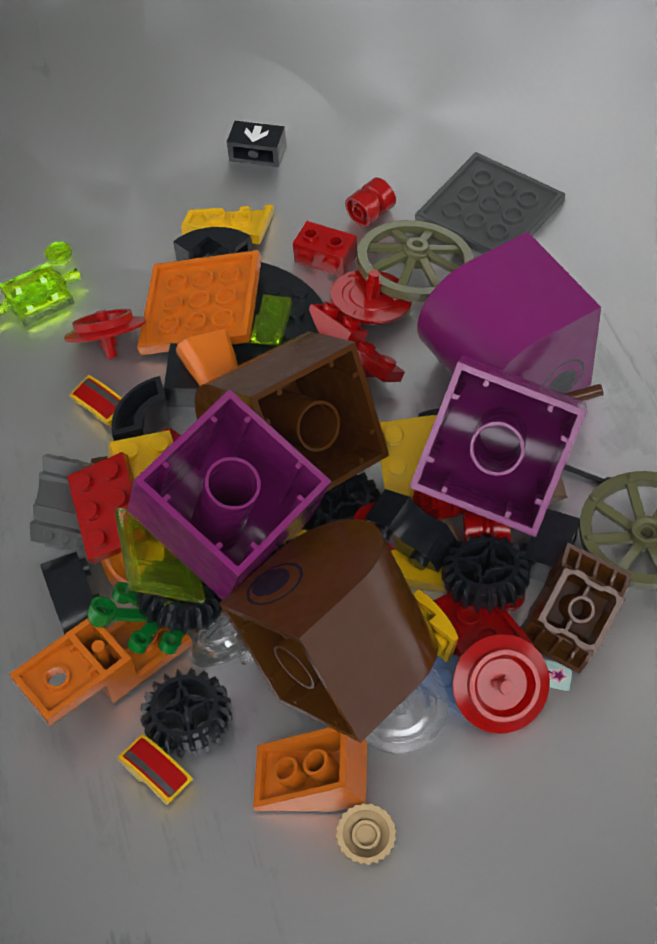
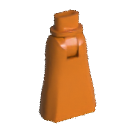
[176,329,238,386]

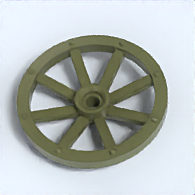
[357,220,474,302]
[579,471,657,590]

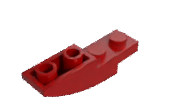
[309,302,405,382]

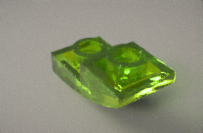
[251,294,292,346]

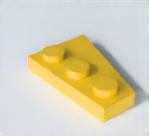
[181,204,274,245]
[379,415,437,500]

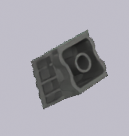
[30,454,95,552]

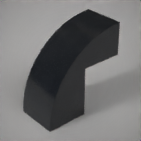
[173,227,253,261]

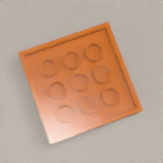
[137,250,262,355]

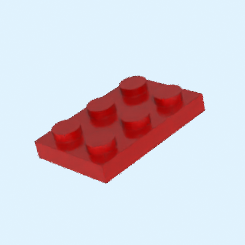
[67,452,150,564]
[433,594,534,658]

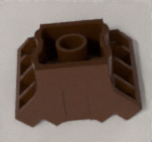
[520,542,632,674]

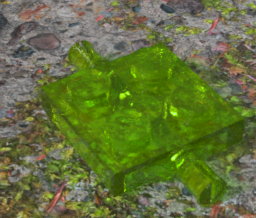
[0,262,81,327]

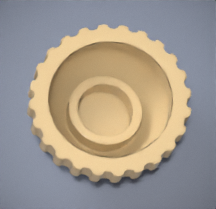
[336,803,397,865]

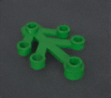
[87,582,203,655]

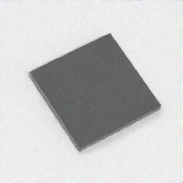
[415,152,565,254]

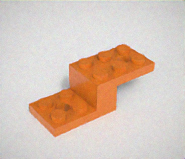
[9,607,193,726]

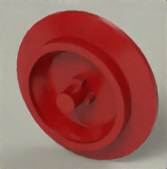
[330,270,412,325]
[64,309,146,359]
[452,634,550,734]

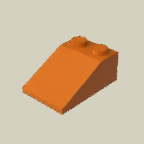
[253,727,367,812]

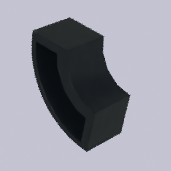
[111,376,171,441]
[364,489,457,572]
[40,551,100,634]

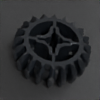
[304,472,381,531]
[441,533,531,614]
[136,557,223,636]
[140,667,232,759]

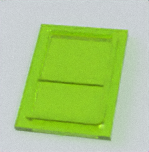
[115,508,205,604]

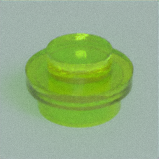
[44,242,72,267]

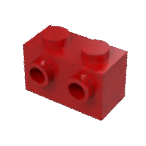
[292,221,357,276]

